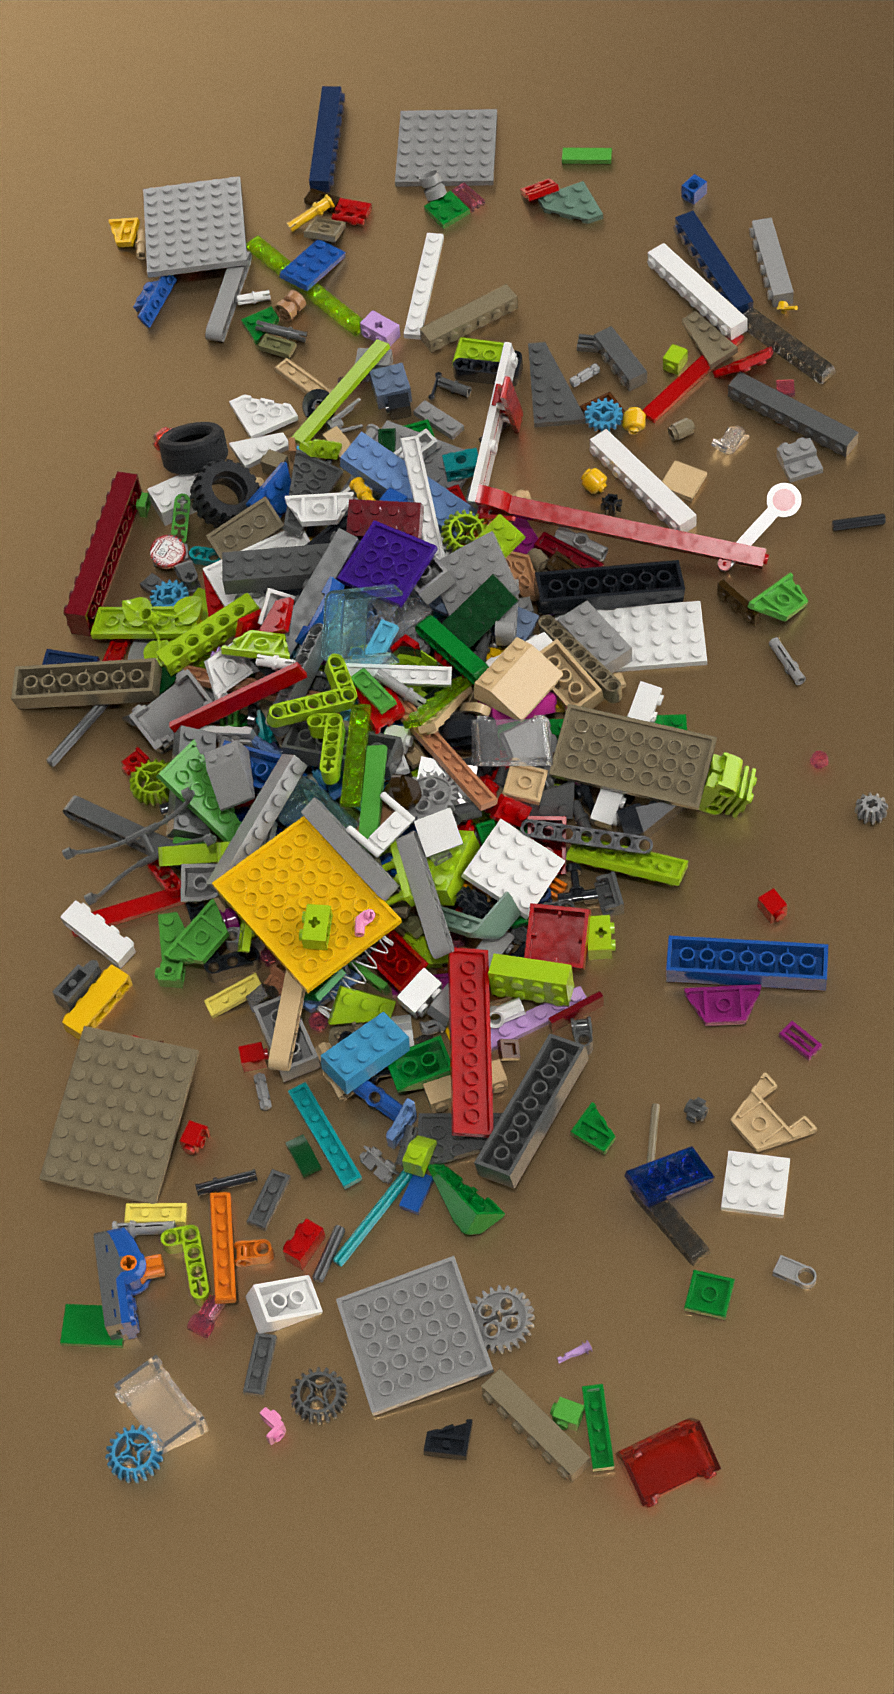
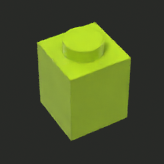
[663,344,688,375]

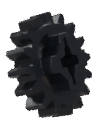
[455,886,492,919]

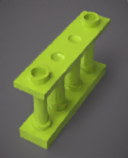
[370,837,415,907]

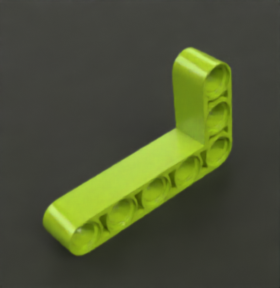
[266,654,357,728]

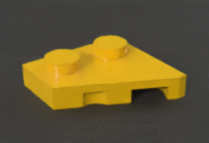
[109,217,140,247]

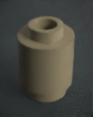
[667,418,695,441]
[527,548,550,572]

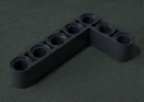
[186,901,262,983]

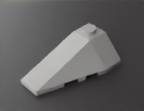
[181,864,220,902]

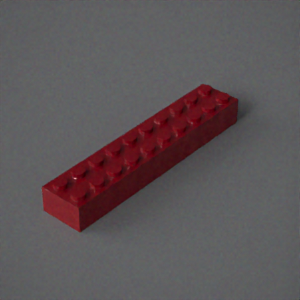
[63,471,142,637]

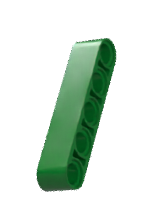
[415,615,489,684]

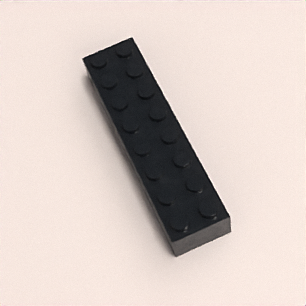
[533,560,685,615]

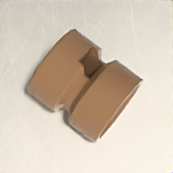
[274,290,306,322]

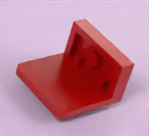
[483,793,532,827]

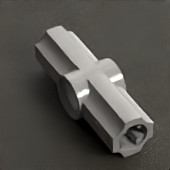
[554,527,608,562]

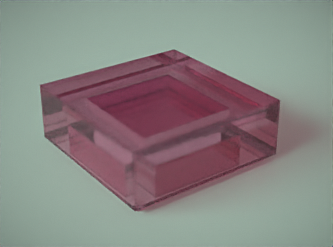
[776,379,795,397]

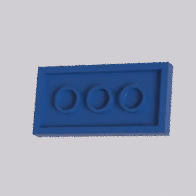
[280,239,346,291]

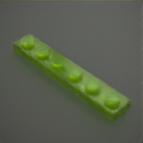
[403,676,472,729]
[340,704,371,807]

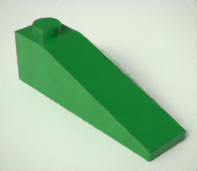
[428,1164,505,1235]

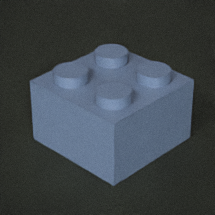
[369,363,412,409]

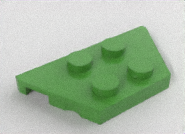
[747,572,808,622]
[163,899,230,964]

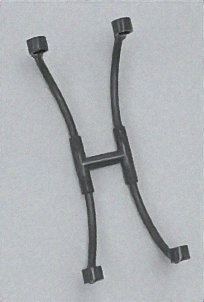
[62,787,217,906]

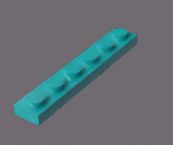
[288,1082,363,1189]

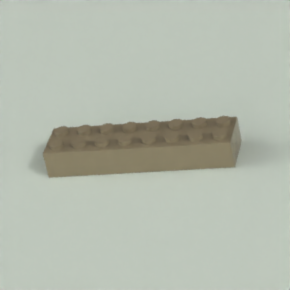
[11,658,162,709]

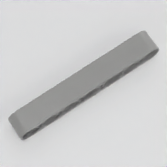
[205,251,252,342]
[301,797,399,901]
[396,831,454,959]

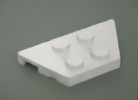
[285,492,354,527]

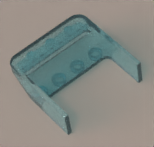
[322,584,403,664]

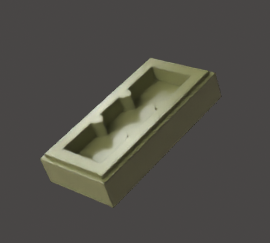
[397,912,424,939]

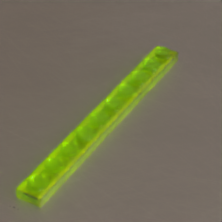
[246,235,363,336]

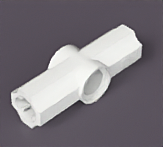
[490,997,526,1028]

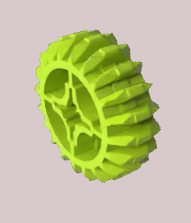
[441,509,488,553]
[129,758,170,807]

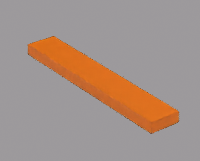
[210,1192,236,1304]

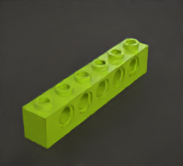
[155,593,259,676]

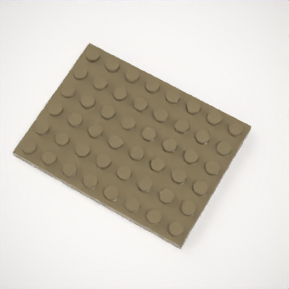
[39,1026,199,1204]

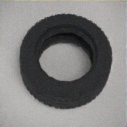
[159,422,228,474]

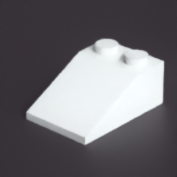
[245,1275,323,1334]

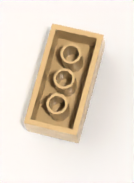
[539,639,605,711]

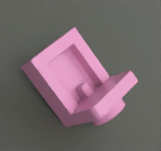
[260,1407,286,1445]

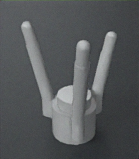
[326,398,363,433]

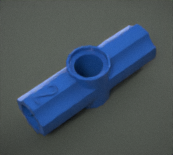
[353,1080,403,1121]

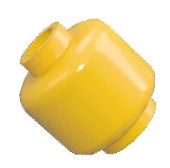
[622,407,646,435]
[581,468,608,494]

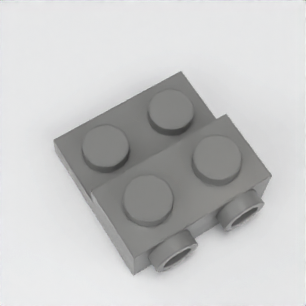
[777,437,823,483]

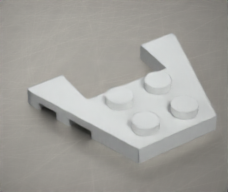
[204,642,253,700]

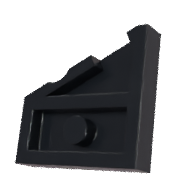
[563,780,595,815]
[424,1419,473,1460]

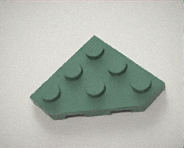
[538,181,603,224]

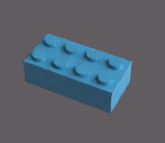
[320,1011,410,1094]

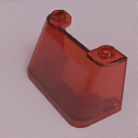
[615,1417,721,1508]

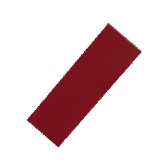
[548,991,604,1033]

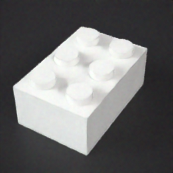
[147,473,198,526]

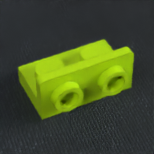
[299,439,342,460]

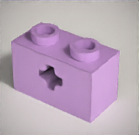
[360,310,400,346]

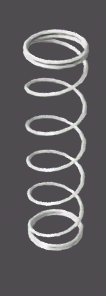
[317,936,394,1019]

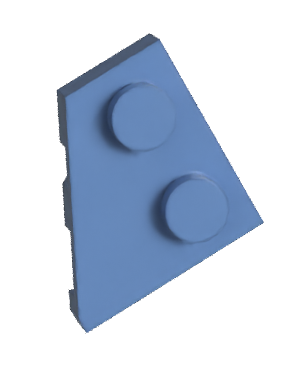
[386,1098,417,1150]

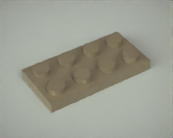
[206,496,284,559]

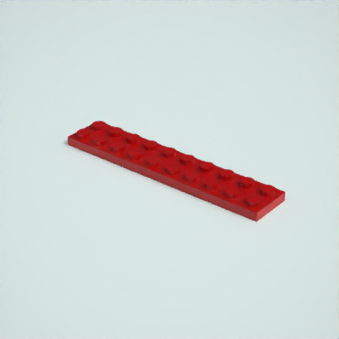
[448,947,494,1138]

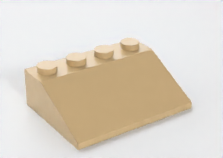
[474,637,563,723]

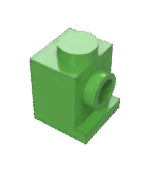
[155,962,186,989]

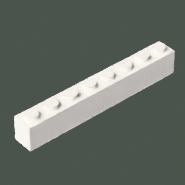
[647,243,748,340]
[589,429,697,532]
[590,681,664,831]

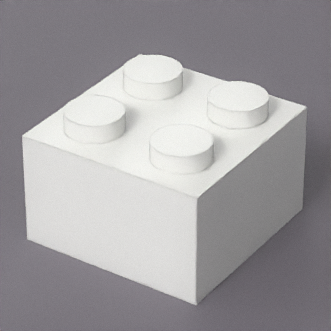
[397,968,443,1019]

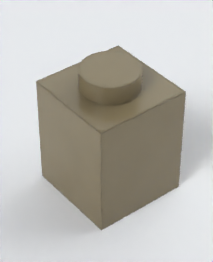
[260,449,289,475]

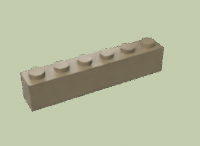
[420,284,518,353]
[481,1369,591,1482]

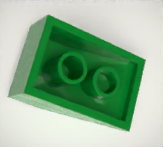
[388,1035,451,1092]

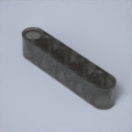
[630,1178,710,1266]

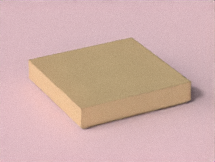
[662,460,707,501]
[502,761,548,805]

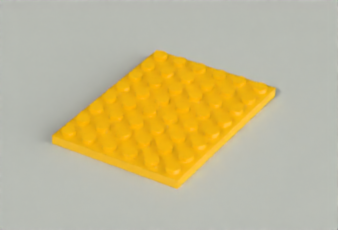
[212,816,402,993]

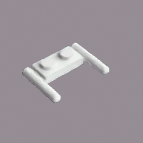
[346,792,416,858]

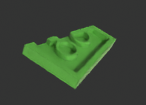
[158,912,197,965]

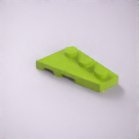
[327,985,396,1025]

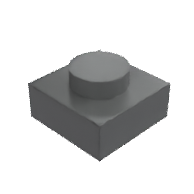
[140,573,165,595]

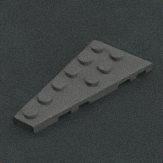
[283,449,344,536]
[418,1113,503,1168]

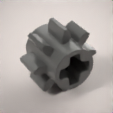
[684,1097,709,1123]

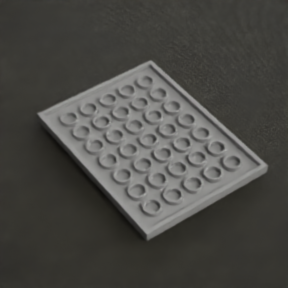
[143,176,248,278]

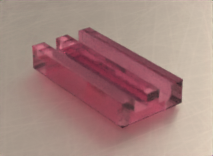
[451,182,485,212]

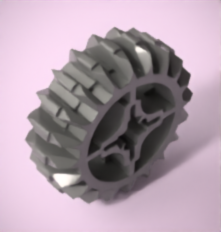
[290,1367,348,1425]

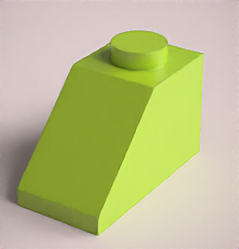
[402,1135,437,1177]

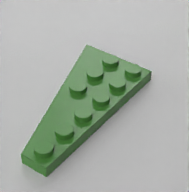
[156,740,242,842]

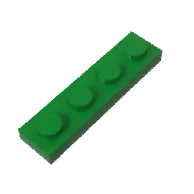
[582,1384,615,1472]

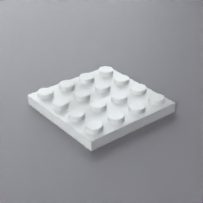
[461,819,565,920]

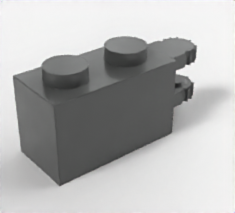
[52,959,102,1012]

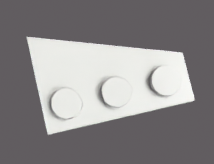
[229,432,289,469]

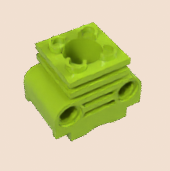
[699,752,757,818]

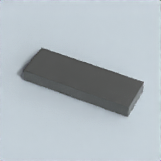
[246,1169,291,1231]
[243,1332,277,1397]

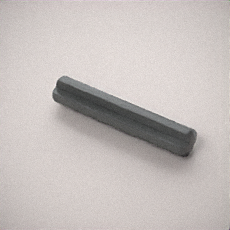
[312,1225,345,1283]

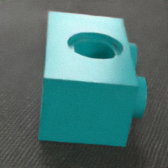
[442,448,478,482]

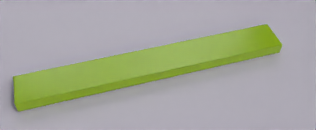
[292,339,391,444]

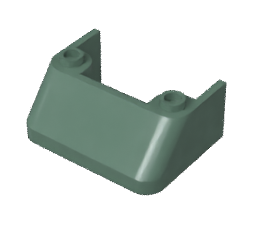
[441,891,521,940]

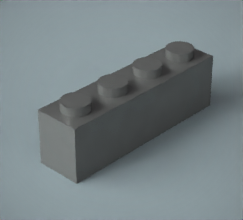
[593,326,647,391]

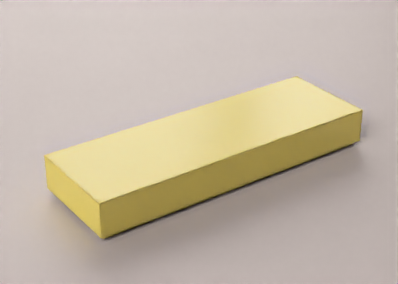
[204,973,265,1019]
[124,1203,188,1225]

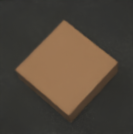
[288,437,297,462]

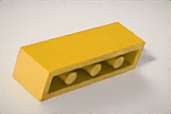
[62,964,133,1040]

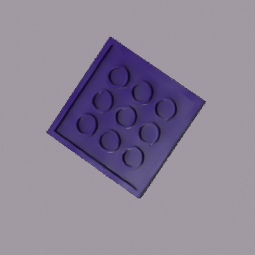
[337,520,438,608]

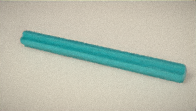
[333,1169,413,1267]

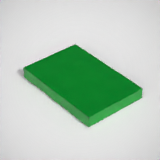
[60,1304,124,1348]

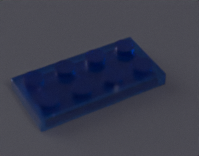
[624,1146,715,1207]

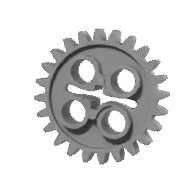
[407,771,460,825]
[471,1285,535,1354]

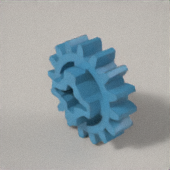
[585,398,623,432]
[150,579,189,607]

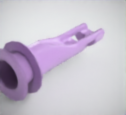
[557,1340,593,1364]

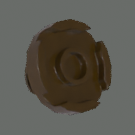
[383,774,422,811]

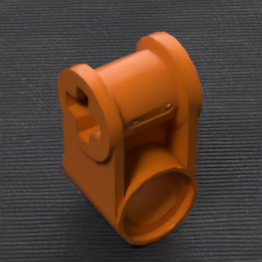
[234,1239,275,1267]

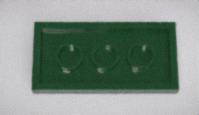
[442,574,519,649]

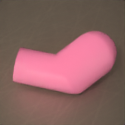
[354,909,375,937]

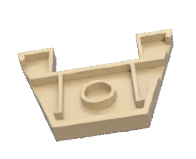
[730,1072,817,1153]

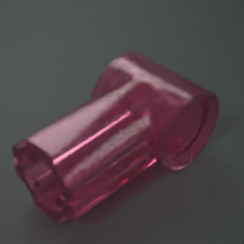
[187,1295,226,1339]

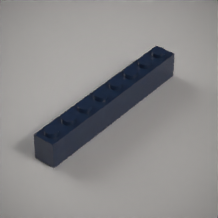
[309,86,345,193]
[673,211,754,316]

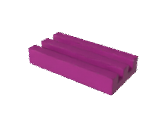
[778,1021,822,1061]

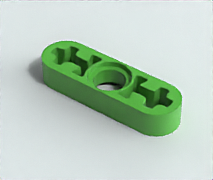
[170,493,191,543]

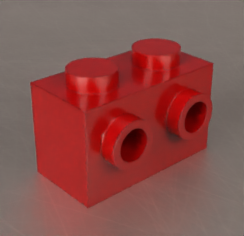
[283,1218,326,1271]

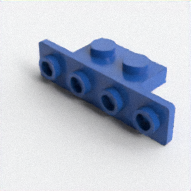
[133,275,177,328]

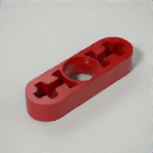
[147,859,181,898]

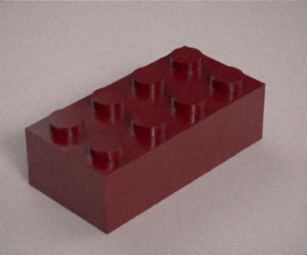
[346,499,424,540]

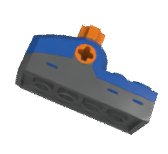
[94,1227,165,1340]

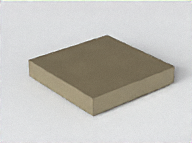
[304,217,346,242]

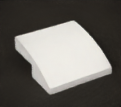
[414,808,463,857]

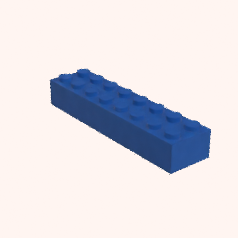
[666,935,828,991]

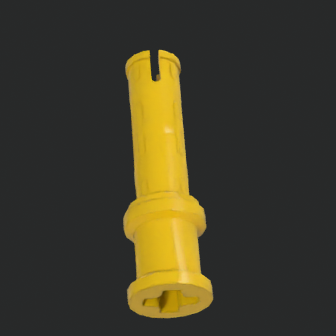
[287,194,335,232]
[349,477,375,500]

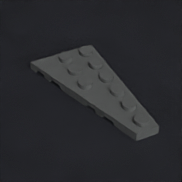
[528,342,587,428]

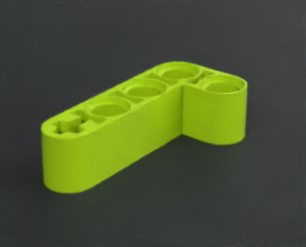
[307,713,345,785]
[158,841,231,866]
[160,1225,212,1306]

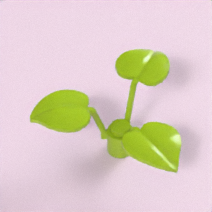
[122,596,203,667]

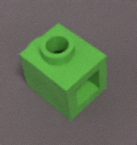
[550,1397,585,1432]

